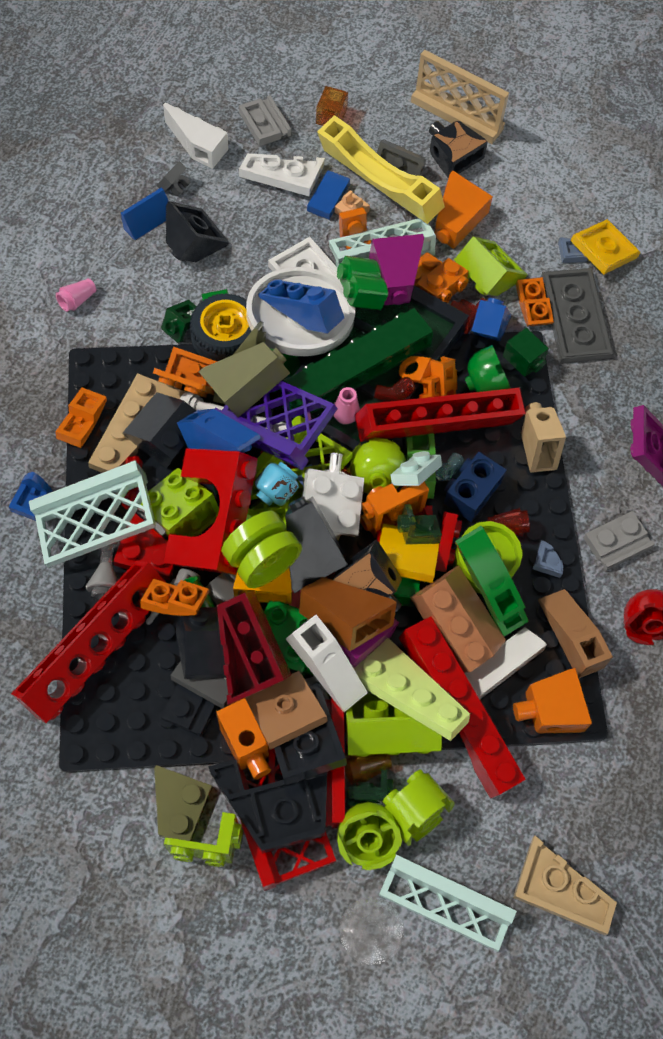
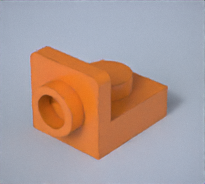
[339,207,371,250]

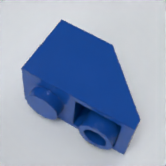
[471,298,511,341]

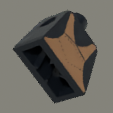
[429,121,488,178]
[330,539,402,612]

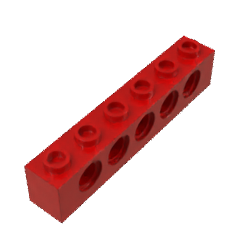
[11,561,167,723]

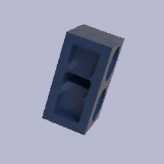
[444,452,507,523]

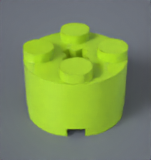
[382,769,455,846]

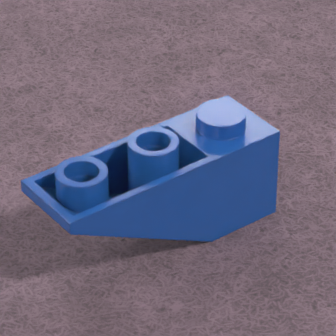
[258,279,344,334]
[177,409,261,453]

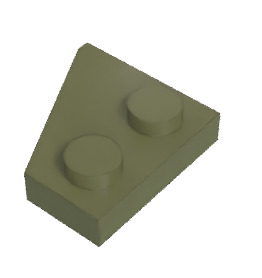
[154,765,212,841]

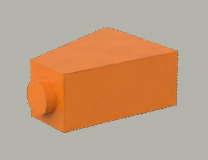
[434,171,493,249]

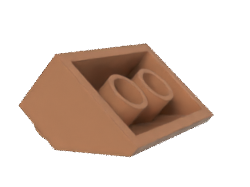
[410,565,506,673]

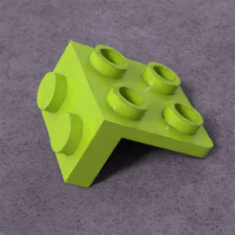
[164,812,243,867]

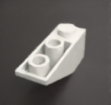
[163,103,228,169]
[286,615,368,713]

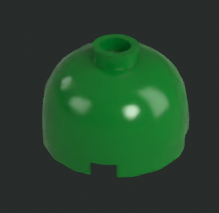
[464,345,511,392]

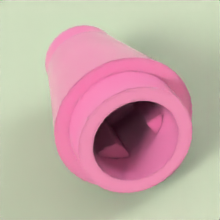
[56,278,97,312]
[333,387,360,424]

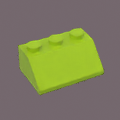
[344,691,442,757]

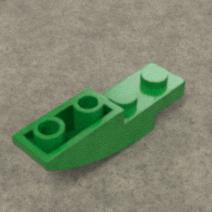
[455,526,529,636]

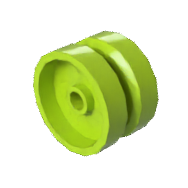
[221,510,302,589]
[453,521,522,594]

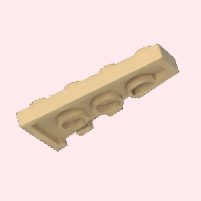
[88,374,185,473]

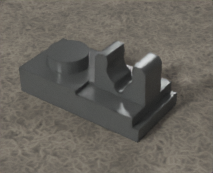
[377,139,426,176]

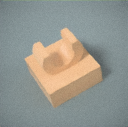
[334,190,370,215]

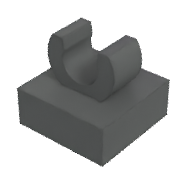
[156,161,191,196]

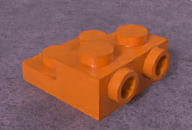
[414,252,469,303]
[360,482,429,539]

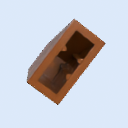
[299,577,397,651]

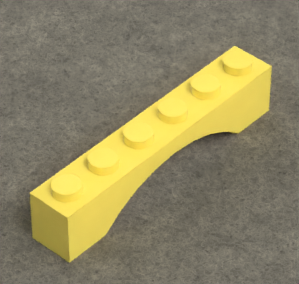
[317,115,445,224]

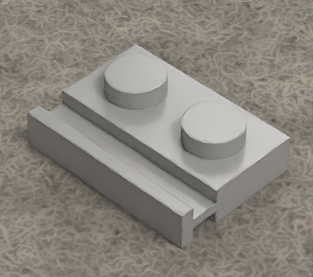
[239,95,291,146]
[583,511,655,571]

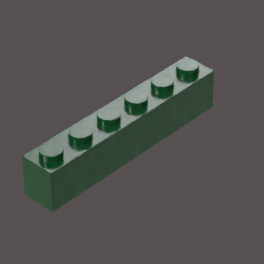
[276,308,434,420]

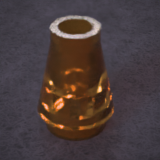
[345,754,392,785]

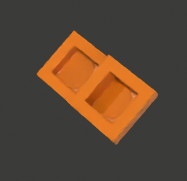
[55,388,107,448]

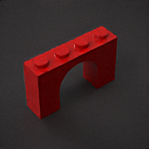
[163,448,258,575]

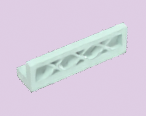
[329,219,436,267]
[379,855,517,952]

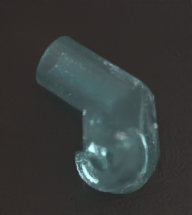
[435,453,464,481]

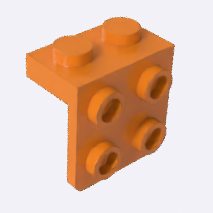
[153,347,217,398]

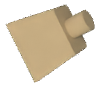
[521,402,566,473]

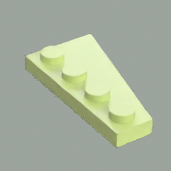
[354,638,470,741]

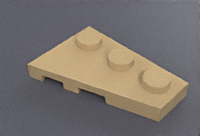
[513,835,617,935]

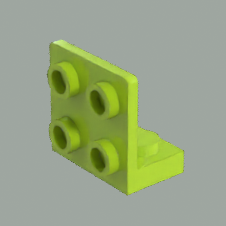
[140,468,219,537]

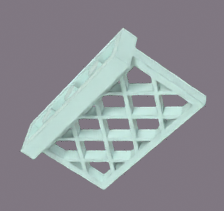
[29,461,156,568]

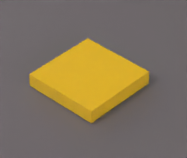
[570,219,641,275]
[380,524,440,583]

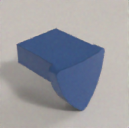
[9,472,53,521]

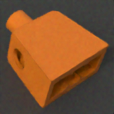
[513,668,592,733]
[216,698,271,779]

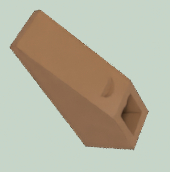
[538,589,613,679]

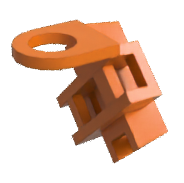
[399,356,458,398]

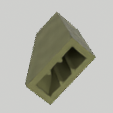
[199,342,290,418]

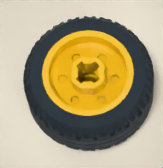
[190,293,251,362]

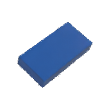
[307,170,350,220]

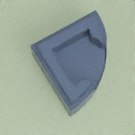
[558,237,588,263]
[533,540,563,578]

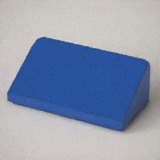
[121,187,169,240]

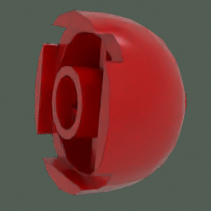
[623,589,663,645]

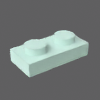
[391,451,442,486]

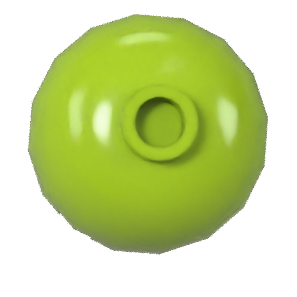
[349,438,406,494]
[337,802,402,870]

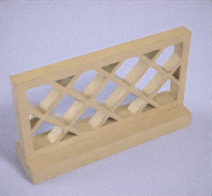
[411,50,509,144]

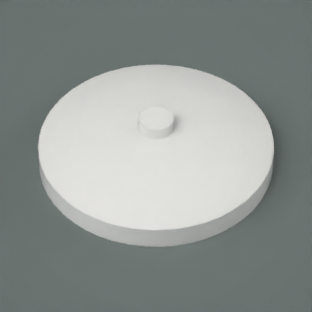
[246,267,355,356]

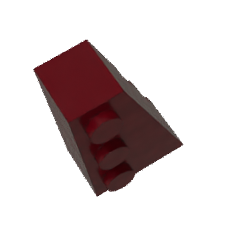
[217,590,292,705]

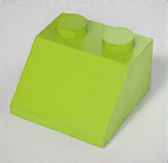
[454,236,528,296]

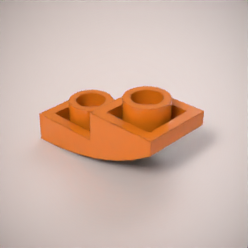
[516,277,554,327]
[140,579,209,616]

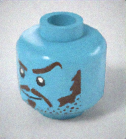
[255,462,299,506]

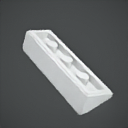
[465,627,547,699]

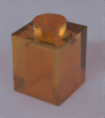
[316,86,348,126]

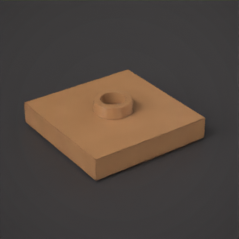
[245,671,328,750]

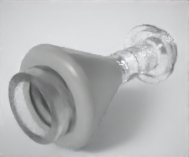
[86,534,120,601]

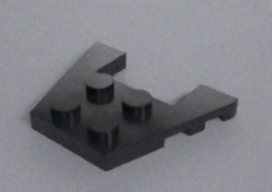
[208,759,328,854]

